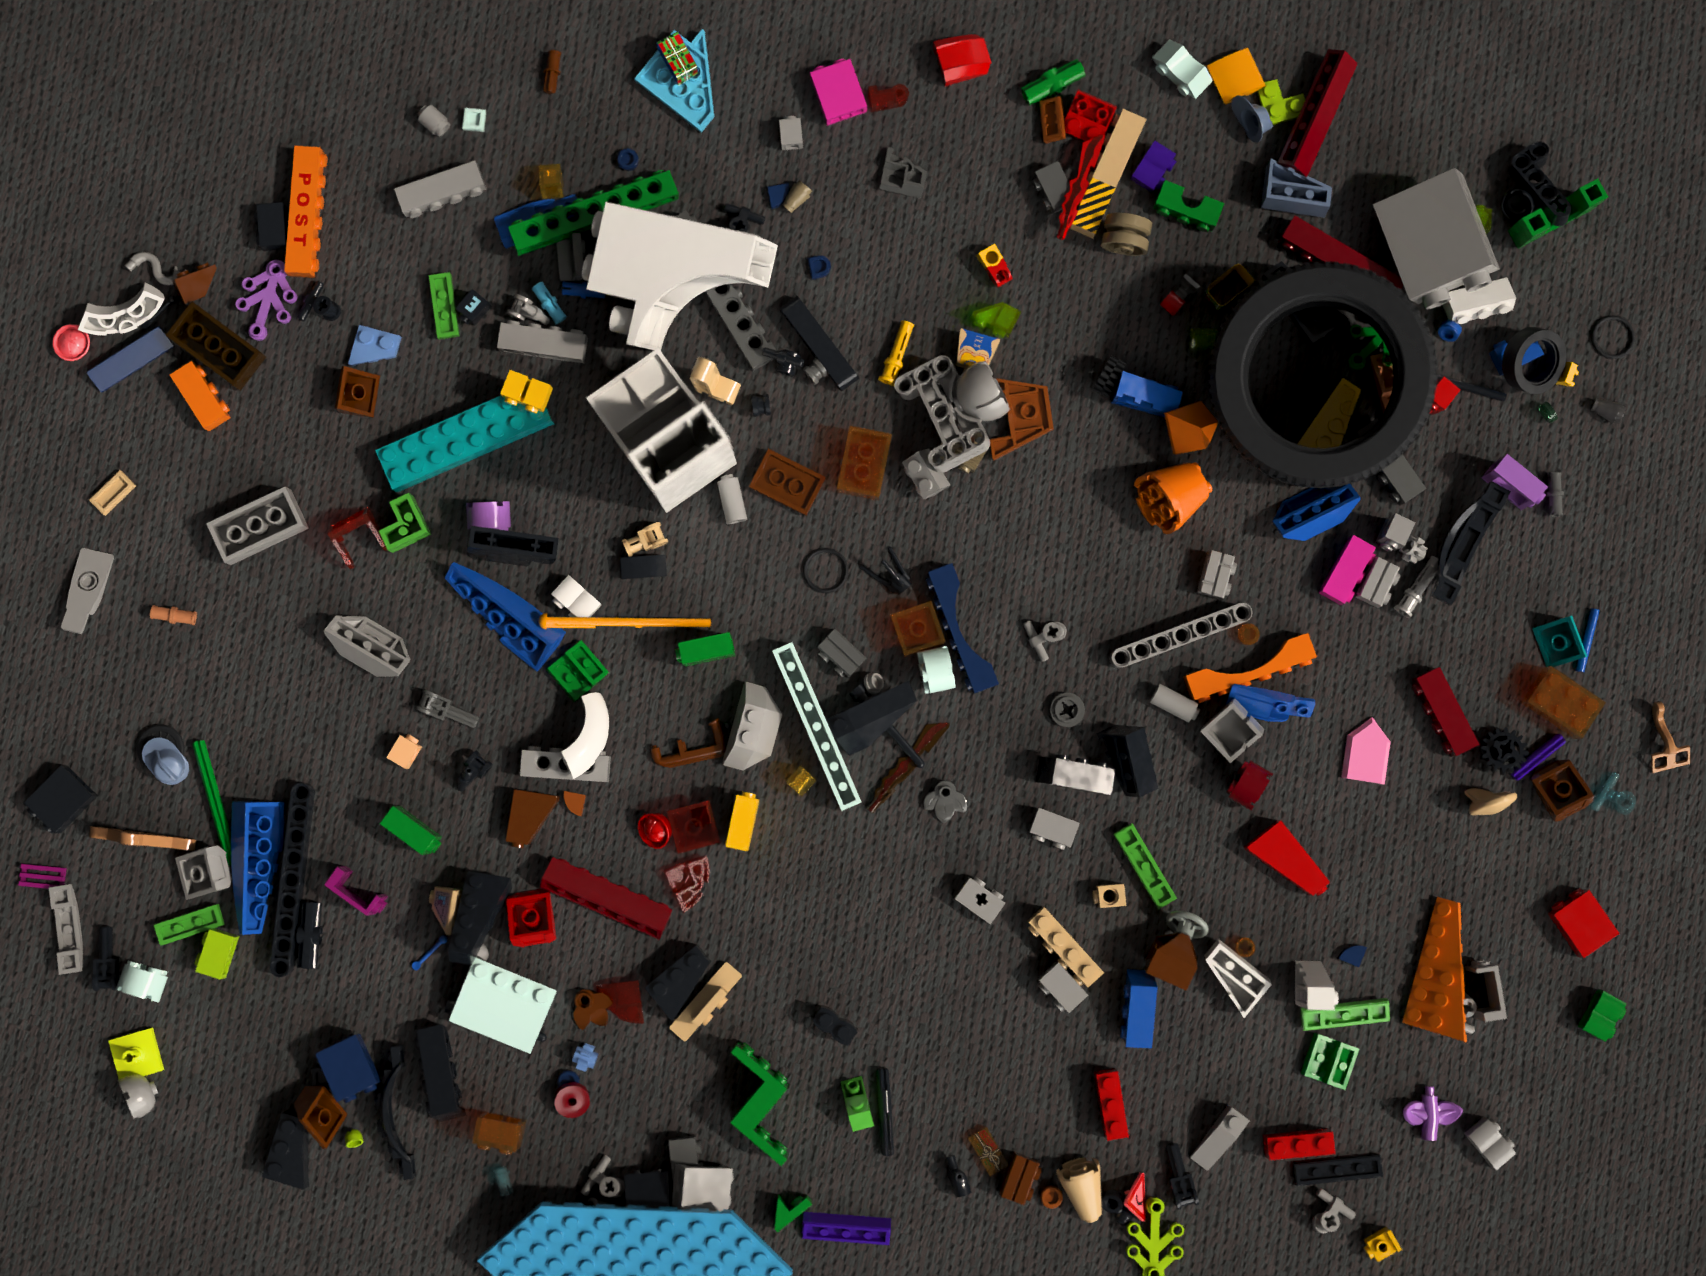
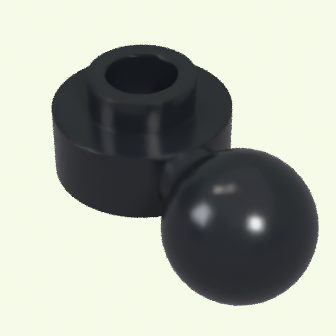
[1101,1190,1133,1225]

